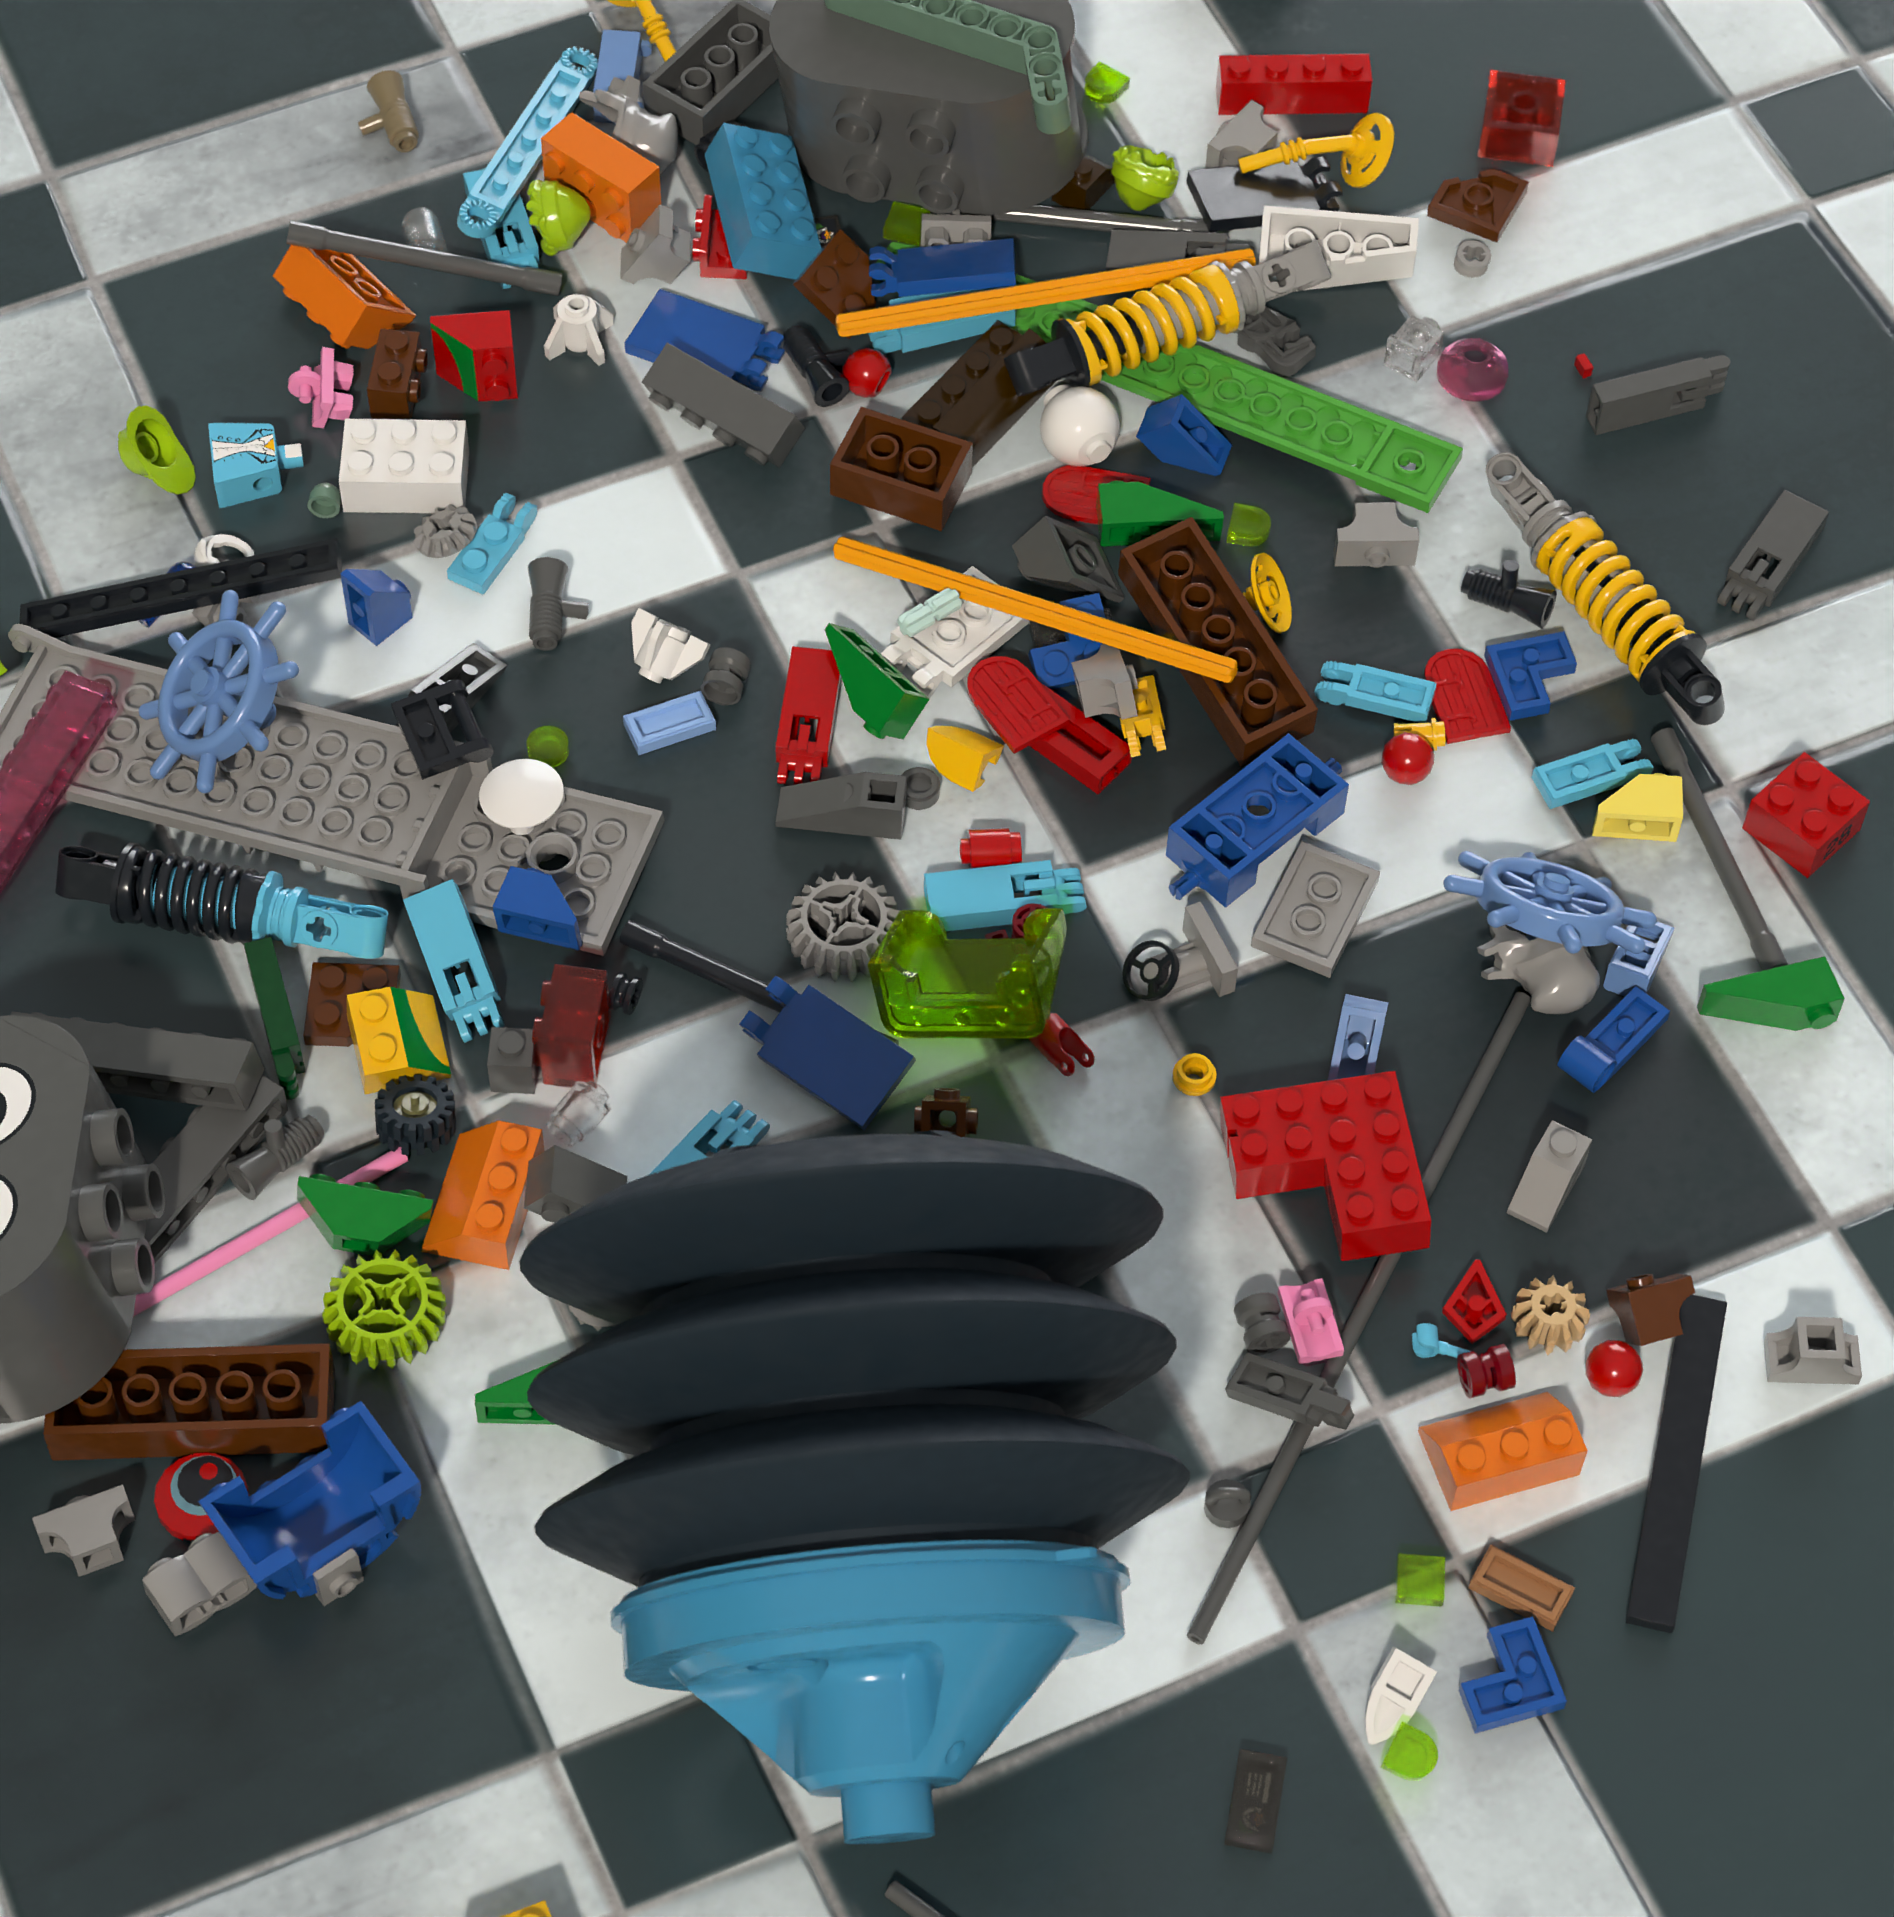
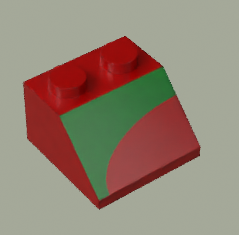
[430,310,518,402]

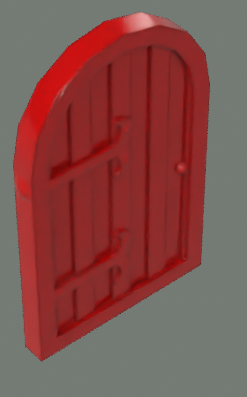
[1042,465,1151,525]
[1424,649,1511,744]
[967,656,1070,754]

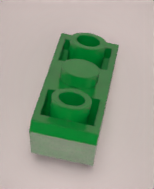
[297,1174,433,1256]

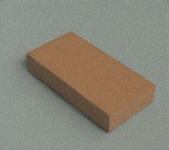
[1468,1545,1575,1632]

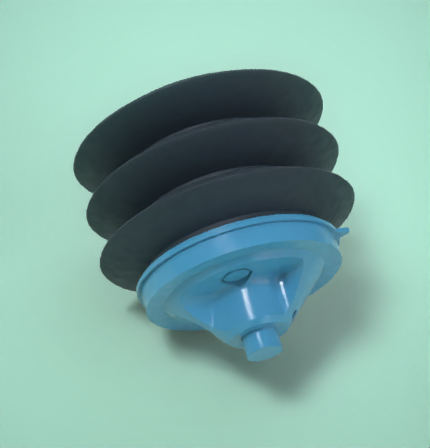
[519,1130,1190,1844]

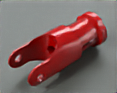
[1005,988,1095,1076]

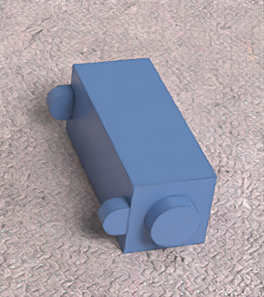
[593,30,652,124]

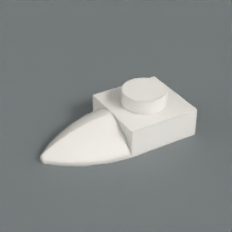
[1365,1647,1437,1745]

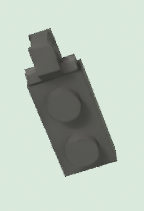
[1225,1353,1355,1430]

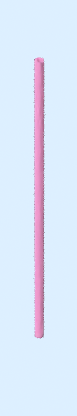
[133,1147,408,1317]

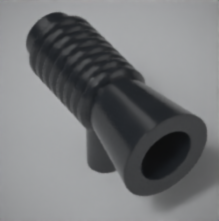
[783,325,850,407]
[1461,560,1557,629]

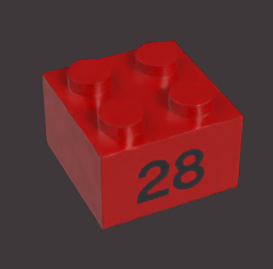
[1742,752,1870,878]

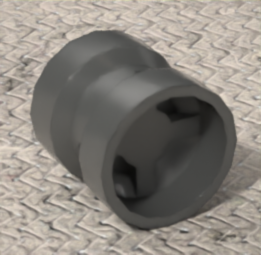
[701,647,751,705]
[1234,1292,1290,1355]

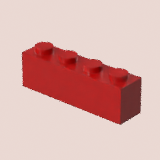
[1216,54,1372,115]

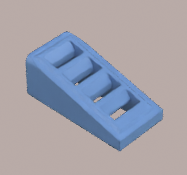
[1603,922,1674,996]

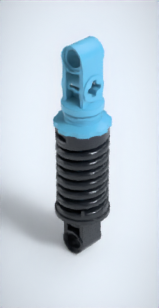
[55,842,389,959]

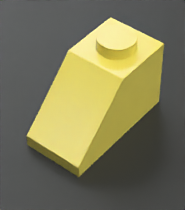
[1592,773,1683,842]

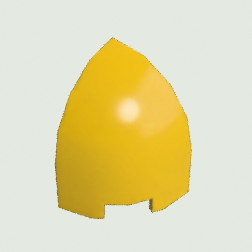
[926,726,1004,792]

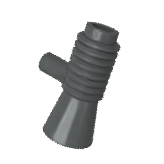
[528,557,588,651]
[226,1115,324,1200]

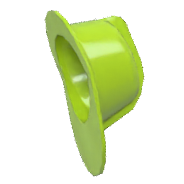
[118,405,196,495]

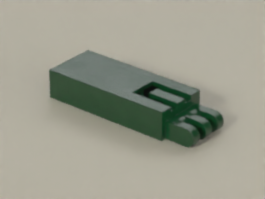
[243,937,306,1100]

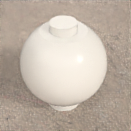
[1040,385,1120,466]

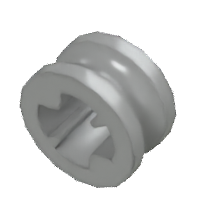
[1453,240,1491,278]

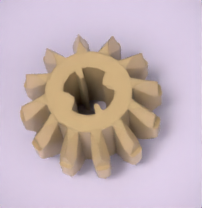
[1511,1275,1590,1356]

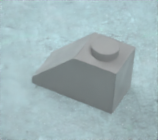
[1507,1120,1592,1233]

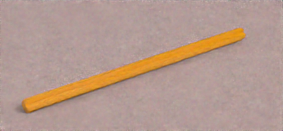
[835,248,1256,337]
[833,536,1238,683]

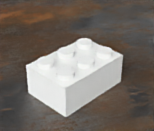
[339,419,469,513]

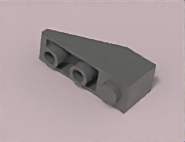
[775,772,907,840]

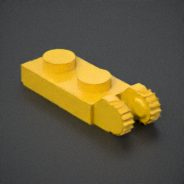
[1120,675,1166,757]

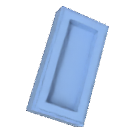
[623,690,716,756]

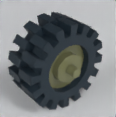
[375,1074,456,1156]

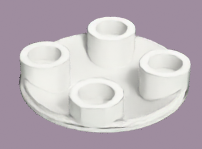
[479,759,565,835]

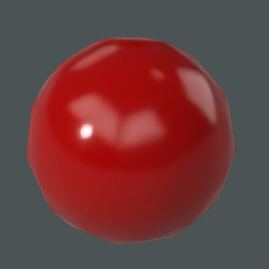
[843,348,891,398]
[1381,732,1435,785]
[1585,1340,1643,1397]

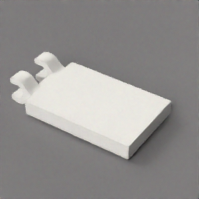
[881,566,1031,698]

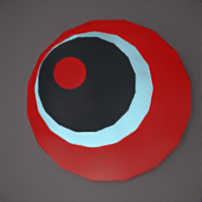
[154,1453,250,1540]

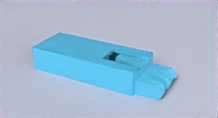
[463,169,540,289]
[868,287,1015,354]
[924,860,1087,933]
[403,879,505,1043]
[649,1100,770,1175]

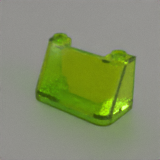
[868,908,1067,1038]

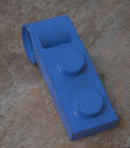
[1557,986,1670,1093]

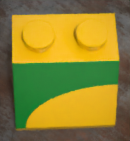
[347,987,451,1095]

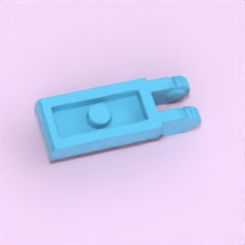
[447,493,538,595]
[1314,661,1436,723]
[1531,738,1654,809]

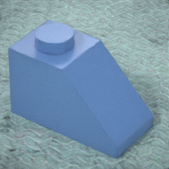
[1328,994,1388,1081]

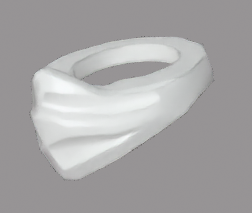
[194,534,254,567]

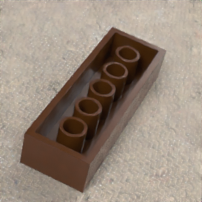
[1118,517,1318,767]
[43,1343,335,1461]

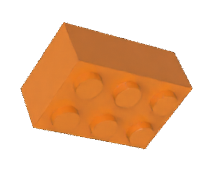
[541,112,661,243]

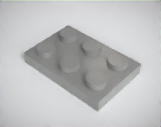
[1251,841,1380,978]

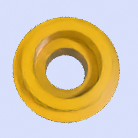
[1172,1053,1217,1096]

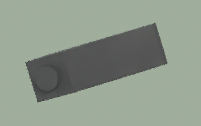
[396,643,507,733]

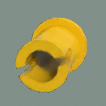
[1393,718,1445,751]

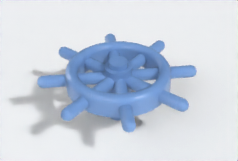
[138,590,299,794]
[1443,851,1657,954]

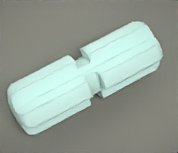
[897,588,962,637]

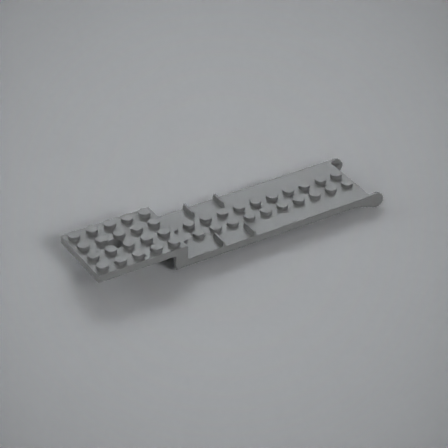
[0,624,665,956]

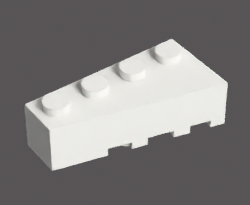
[1258,205,1419,292]

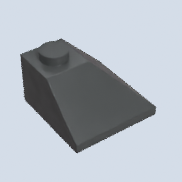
[1012,516,1125,603]

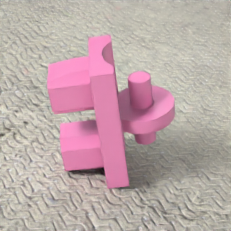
[288,347,353,429]
[1278,1278,1344,1366]

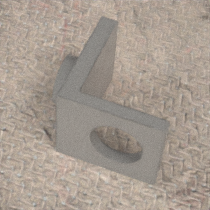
[313,1548,364,1606]

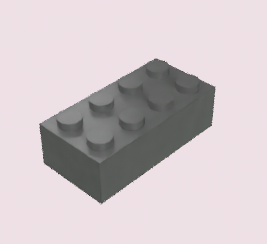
[642,0,778,145]

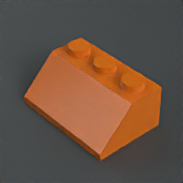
[273,245,416,349]
[422,1120,545,1270]
[1418,1392,1588,1511]

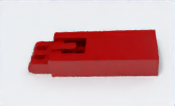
[776,646,842,785]
[1030,682,1132,794]

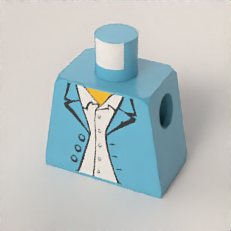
[208,423,304,508]

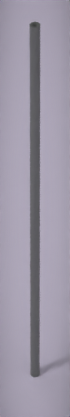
[1187,992,1531,1644]

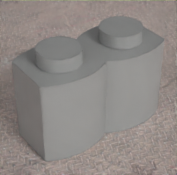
[142,1532,257,1636]

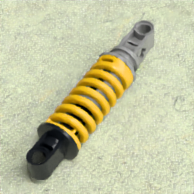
[1003,241,1331,397]
[1486,452,1725,725]

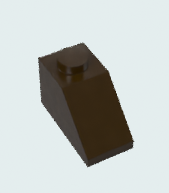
[1051,154,1115,210]

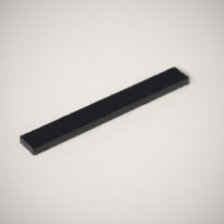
[20,538,342,638]
[1626,1294,1727,1633]

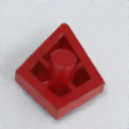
[1442,1259,1507,1344]

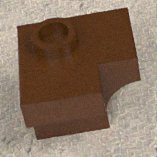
[1606,1274,1695,1346]

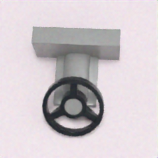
[1122,901,1238,1001]

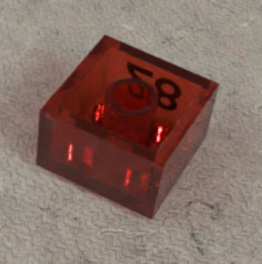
[1478,70,1566,167]
[532,964,611,1091]

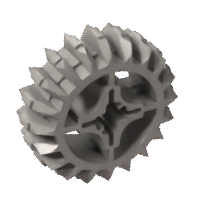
[786,871,902,983]

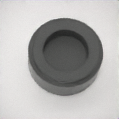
[901,767,940,810]

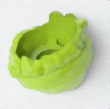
[1111,145,1179,211]
[526,180,591,256]

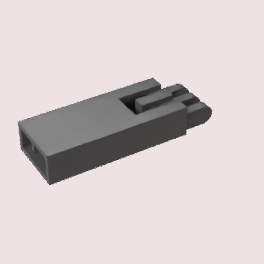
[1106,230,1255,271]
[1586,355,1730,435]
[1717,490,1829,621]

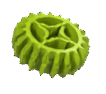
[322,1249,446,1370]

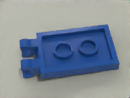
[869,238,1016,297]
[624,289,785,391]
[739,975,916,1131]

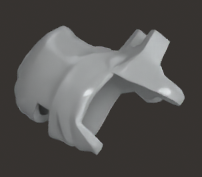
[579,76,678,175]
[1477,925,1600,1014]

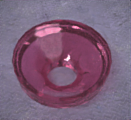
[1436,338,1508,402]

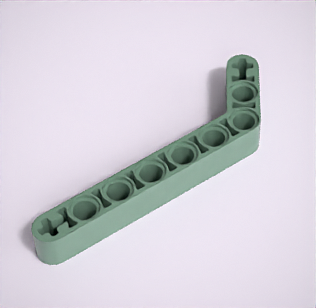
[824,0,1071,134]

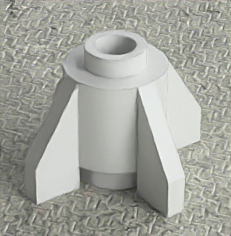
[544,294,614,366]
[631,608,710,684]

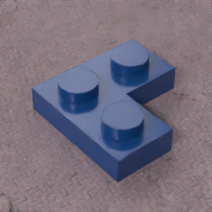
[1028,593,1106,690]
[1484,631,1577,721]
[1458,1616,1567,1733]

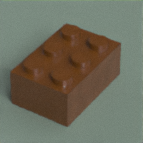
[830,406,973,531]

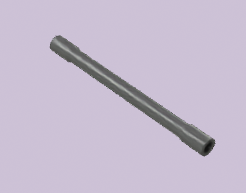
[948,205,1217,233]
[286,220,562,296]
[1651,728,1788,971]

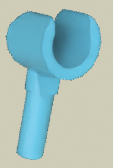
[1412,1323,1471,1358]

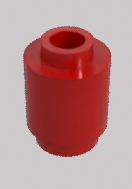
[960,828,1022,869]

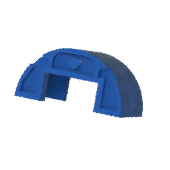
[199,1401,421,1600]

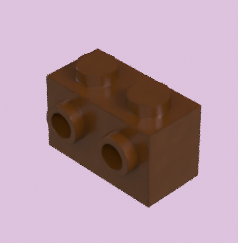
[367,328,428,420]

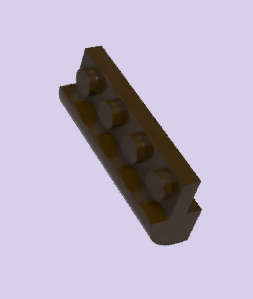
[901,320,1056,468]

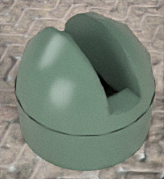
[307,482,341,518]

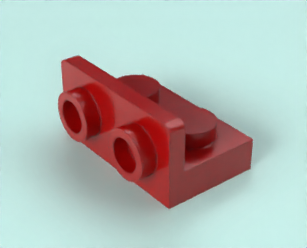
[692,195,747,279]

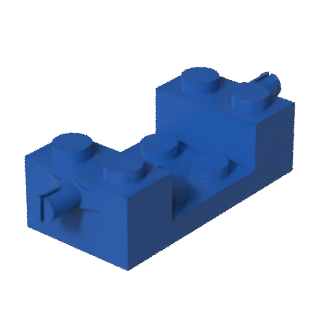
[1166,733,1349,908]

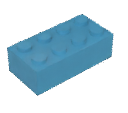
[704,123,822,280]

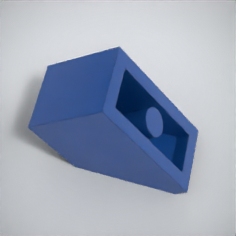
[1136,394,1232,476]
[340,569,413,646]
[492,866,582,950]

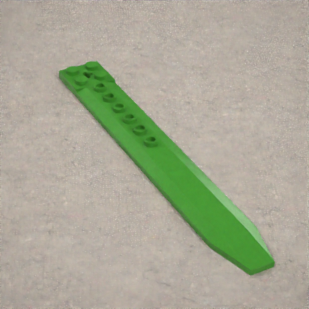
[876,242,1463,513]

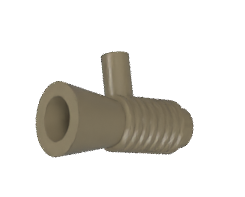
[358,70,419,152]

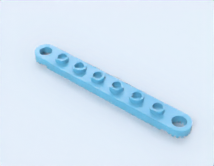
[457,47,598,238]

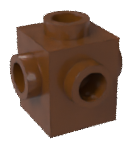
[914,1088,978,1138]

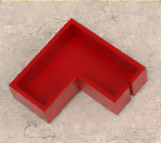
[1220,1071,1431,1261]

